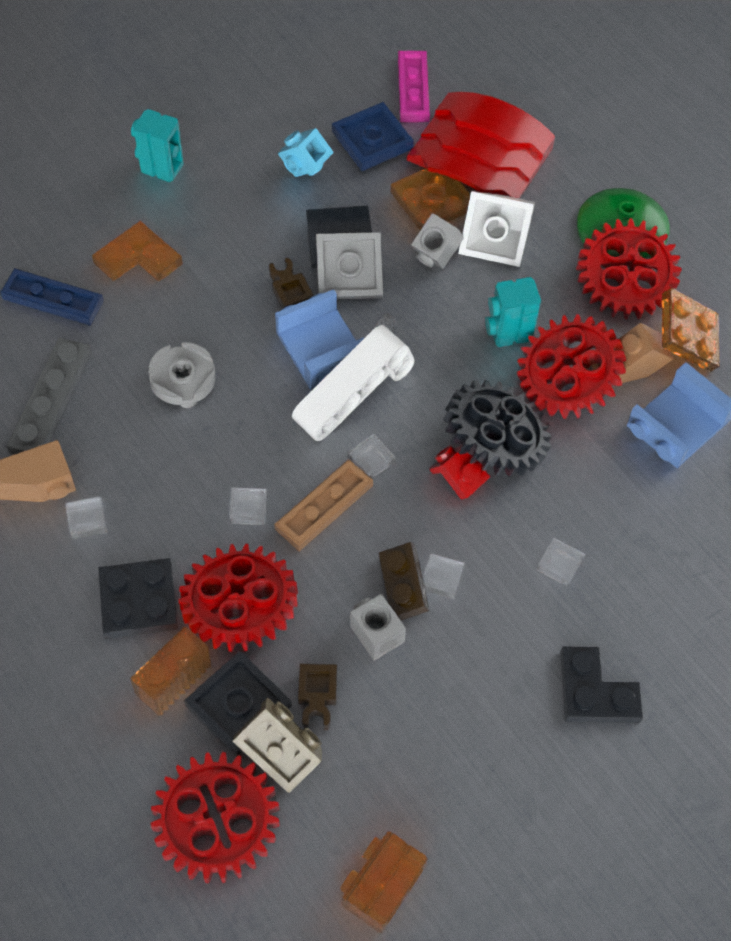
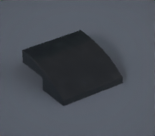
[306,206,372,268]

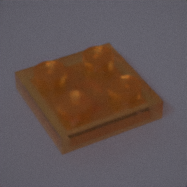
[390,168,471,231]
[662,288,720,372]

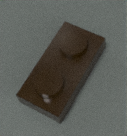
[379,542,430,620]

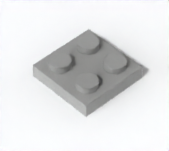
[316,232,383,299]

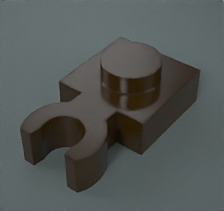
[269,258,314,309]
[298,663,337,730]

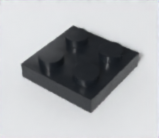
[98,558,178,639]
[184,651,292,757]

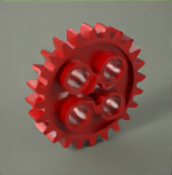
[576,218,682,320]
[517,314,626,419]
[178,543,298,652]
[150,752,280,884]

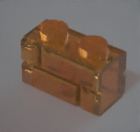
[340,831,428,934]

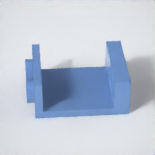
[275,289,364,390]
[627,362,731,468]

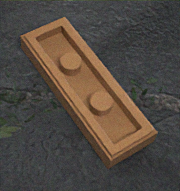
[274,459,373,552]

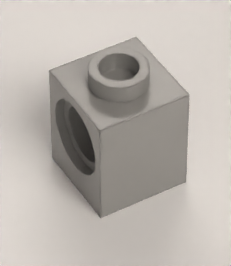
[411,213,464,269]
[350,594,406,661]

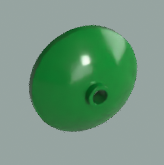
[576,188,670,259]

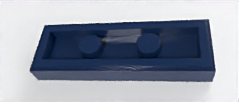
[0,268,104,326]

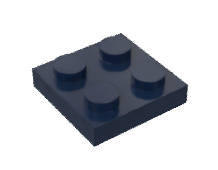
[332,102,414,171]

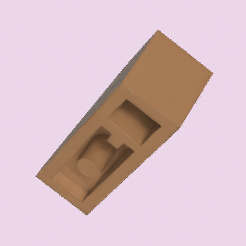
[0,440,76,502]

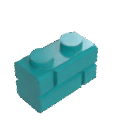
[131,109,184,182]
[485,277,541,347]

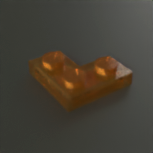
[92,221,183,281]

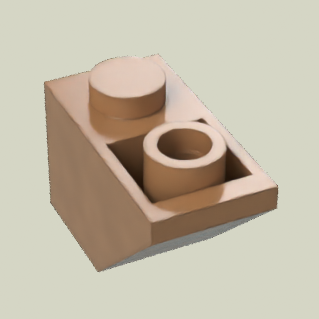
[592,323,673,386]

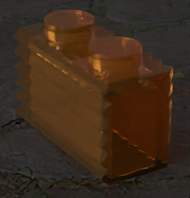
[130,626,211,715]

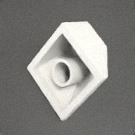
[458,191,535,267]

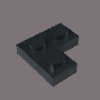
[560,646,643,723]

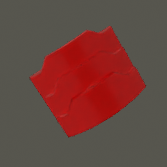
[407,92,555,199]

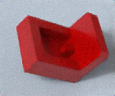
[429,445,490,500]

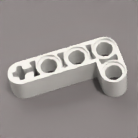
[292,325,415,441]

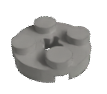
[149,342,216,408]

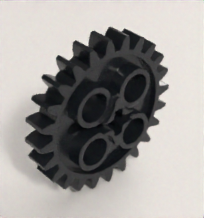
[443,380,552,477]

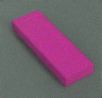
[397,51,430,122]

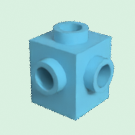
[278,128,334,177]

